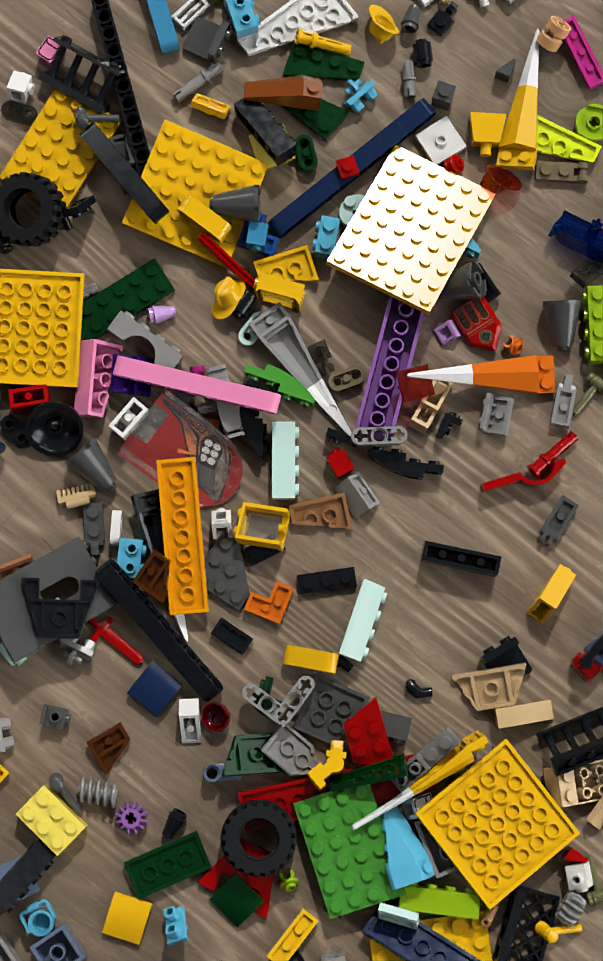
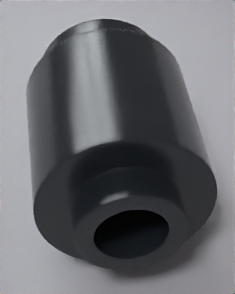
[412,39,433,68]
[232,290,257,319]

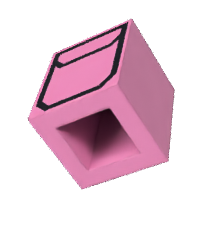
[36,35,66,68]

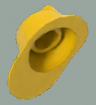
[368,5,399,44]
[212,276,246,320]

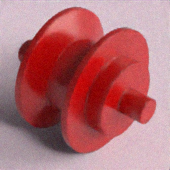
[444,154,464,174]

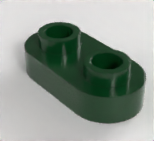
[295,135,318,173]

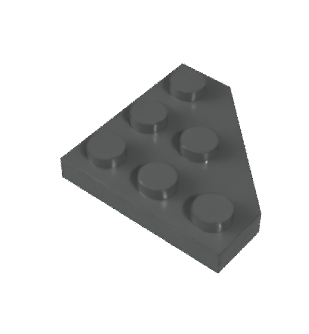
[205,531,250,611]

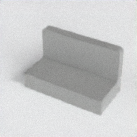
[335,471,380,519]

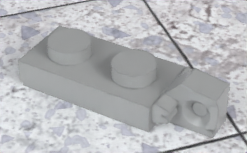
[550,374,577,428]

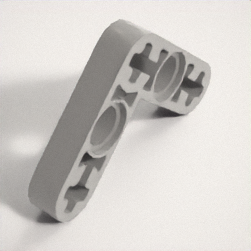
[242,676,315,725]

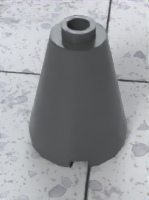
[209,185,261,222]
[438,261,487,300]
[543,299,581,350]
[65,438,117,492]

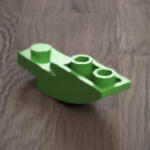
[244,364,315,408]

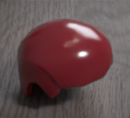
[201,702,230,732]

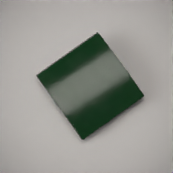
[209,872,264,927]

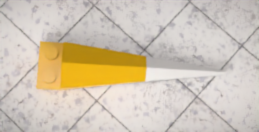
[496,28,540,170]
[351,730,489,830]

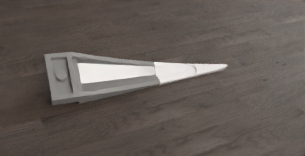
[249,302,352,436]

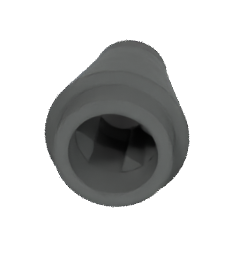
[401,4,420,34]

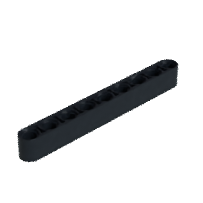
[95,559,223,702]

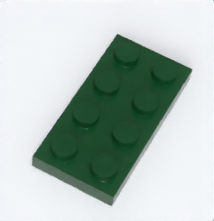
[124,830,212,899]

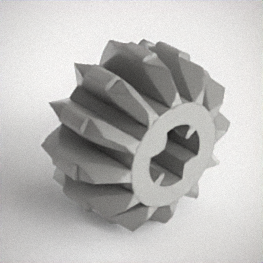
[555,891,586,927]

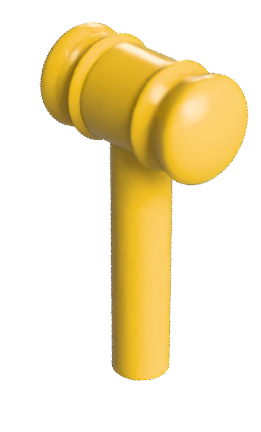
[535,921,582,943]

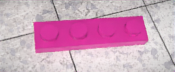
[563,16,603,90]

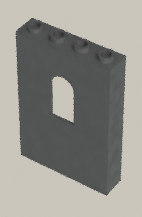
[0,537,117,664]

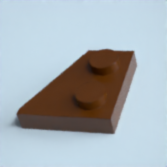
[132,550,171,603]
[86,721,130,775]

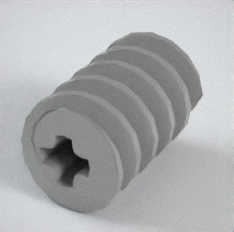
[76,777,119,809]

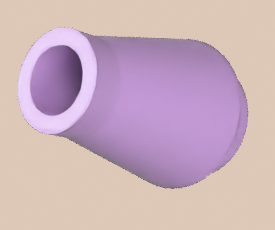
[147,306,176,324]

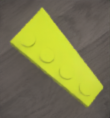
[537,115,602,165]

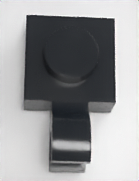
[427,1,458,37]

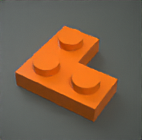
[244,581,294,624]

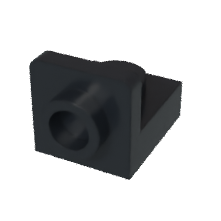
[435,412,463,439]

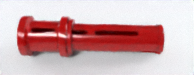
[527,431,579,479]

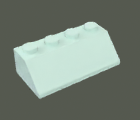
[339,579,387,662]

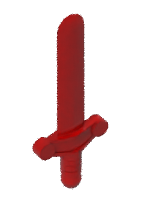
[88,617,144,665]

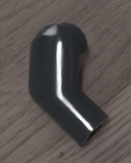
[337,655,354,673]
[405,679,433,698]

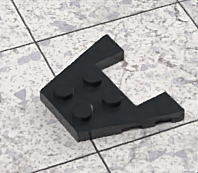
[21,577,99,639]

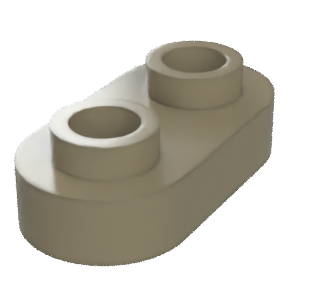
[328,366,365,392]

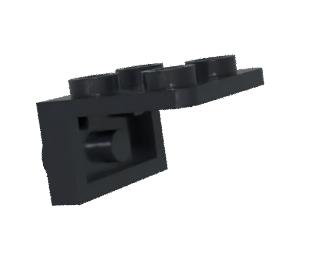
[480,636,532,677]

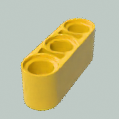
[177,194,232,243]
[282,645,339,673]

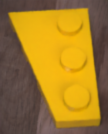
[253,245,319,282]

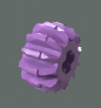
[115,801,148,835]

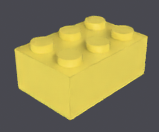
[16,784,88,856]

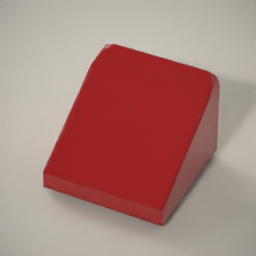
[561,846,588,863]

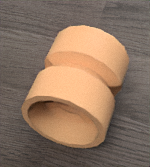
[537,16,571,52]

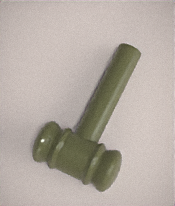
[572,372,603,416]
[585,856,603,906]

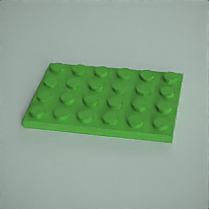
[293,784,406,919]

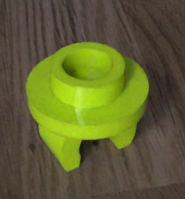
[280,870,299,892]

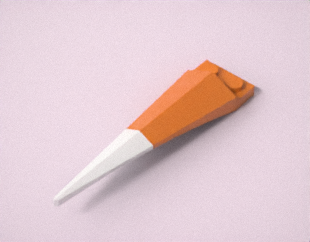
[406,355,556,395]

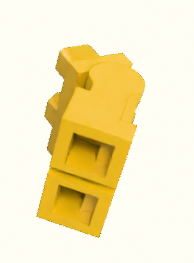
[307,740,346,791]

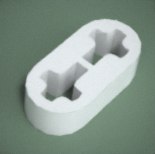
[110,510,123,547]

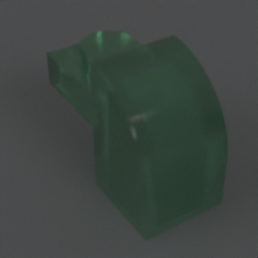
[252,676,282,718]

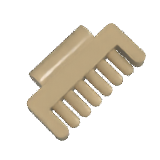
[56,482,96,509]

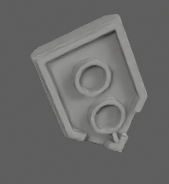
[261,724,316,776]

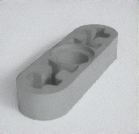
[351,426,407,446]

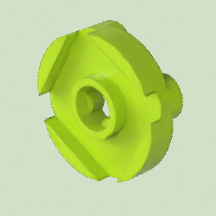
[575,104,603,142]

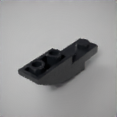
[240,381,267,459]
[367,446,444,480]

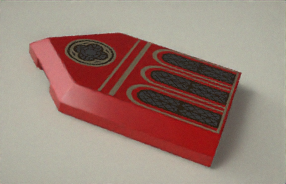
[450,297,502,352]

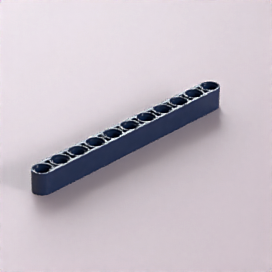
[268,98,436,239]

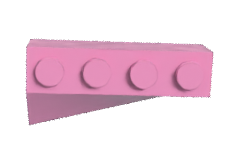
[74,339,124,419]

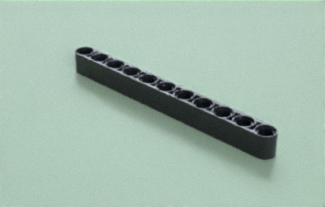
[91,0,150,177]

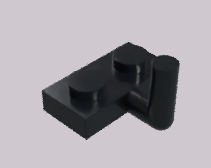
[62,195,96,231]

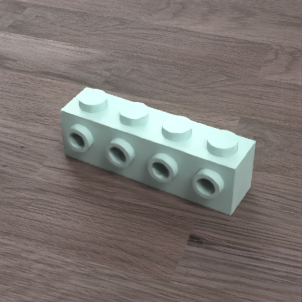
[272,422,299,500]

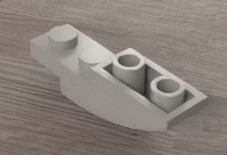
[391,726,462,792]

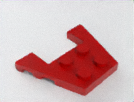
[198,838,274,918]

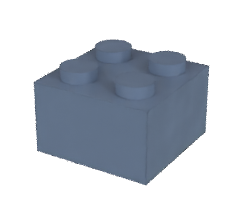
[29,922,88,961]

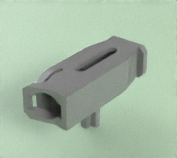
[197,364,245,440]

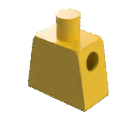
[469,112,506,157]

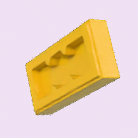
[190,93,231,119]

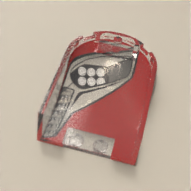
[119,388,243,507]

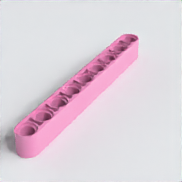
[113,356,282,414]

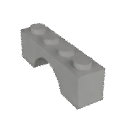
[107,311,183,368]

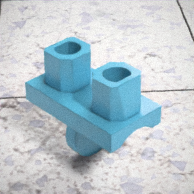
[342,79,377,113]
[164,906,189,946]

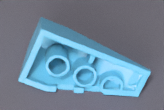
[381,805,435,890]

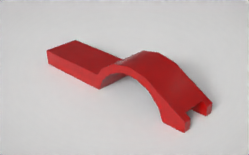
[481,458,566,493]

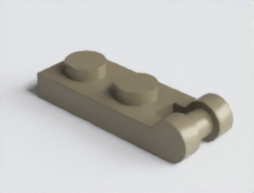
[535,161,589,184]

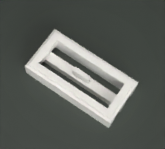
[171,0,211,31]

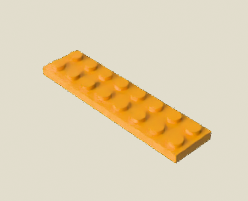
[156,457,209,615]

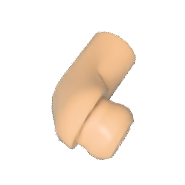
[481,903,499,927]

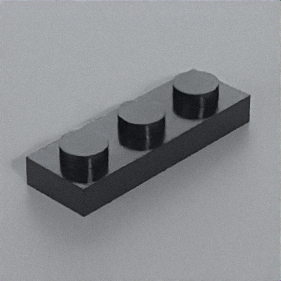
[297,567,357,595]

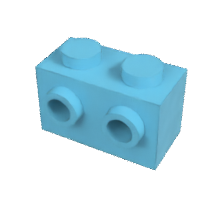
[225,0,261,39]
[312,215,340,260]
[117,538,147,579]

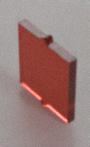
[396,364,435,403]

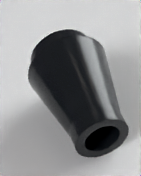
[162,808,187,839]

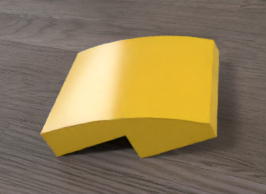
[102,892,152,945]

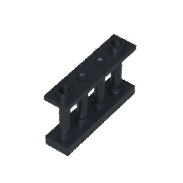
[37,35,125,114]
[536,707,603,777]

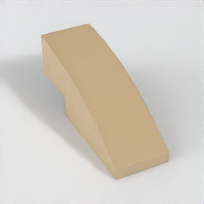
[408,380,454,435]
[494,700,554,728]

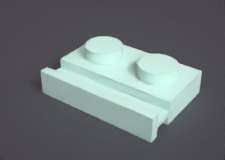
[378,902,419,930]

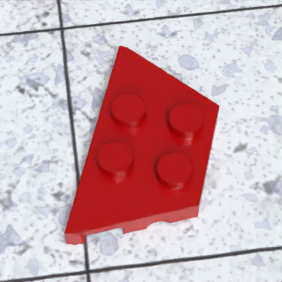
[343,696,393,765]

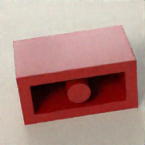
[8,384,52,415]

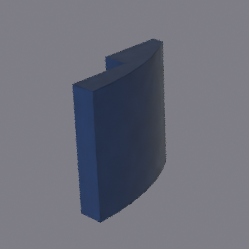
[127,661,183,717]

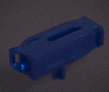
[548,210,603,263]

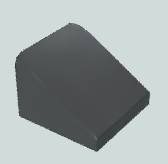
[494,59,517,83]

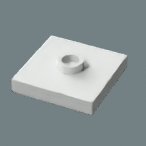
[415,116,467,165]

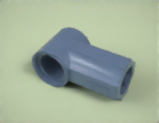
[203,763,242,782]

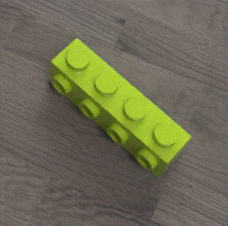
[582,285,603,365]
[399,882,480,919]

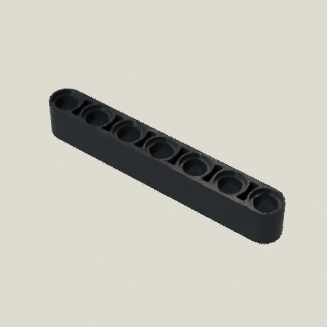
[79,122,170,224]

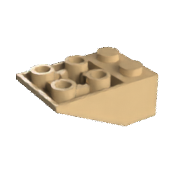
[543,760,603,807]

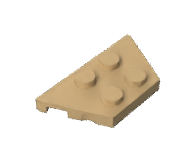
[452,663,526,711]

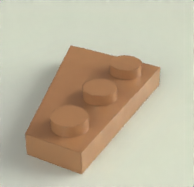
[288,492,353,530]

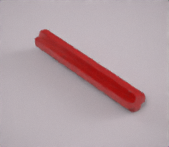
[197,233,255,289]

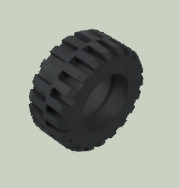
[0,172,66,247]
[220,799,297,878]

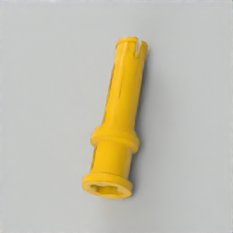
[294,27,351,56]

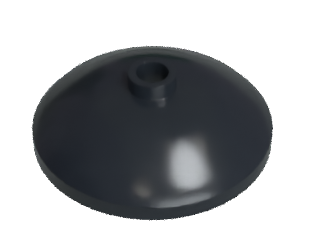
[25,401,84,456]

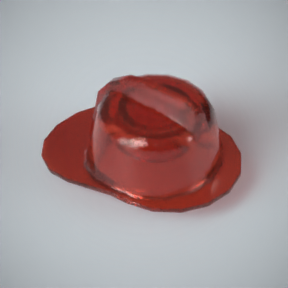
[480,164,522,194]

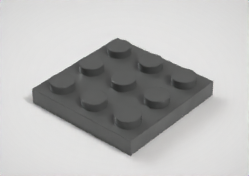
[293,674,370,751]

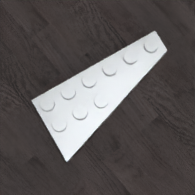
[237,0,359,56]

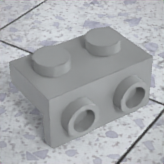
[479,393,514,436]

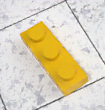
[266,908,319,961]

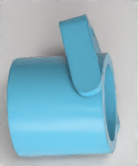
[19,899,57,936]

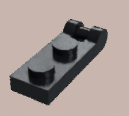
[580,634,603,669]

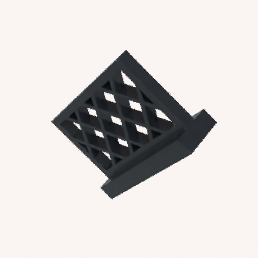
[492,885,560,961]

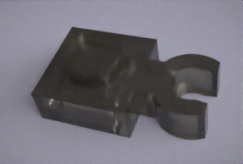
[307,340,335,376]

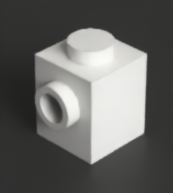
[6,71,35,104]
[565,861,593,893]

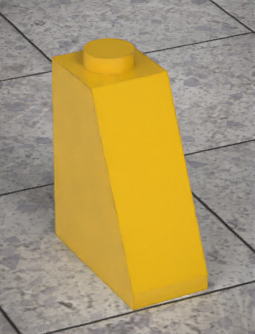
[527,564,576,624]

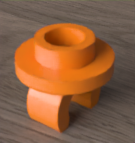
[502,335,524,355]

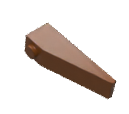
[244,75,323,111]

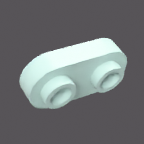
[238,312,264,346]

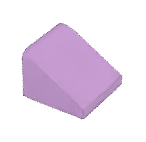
[434,319,462,346]

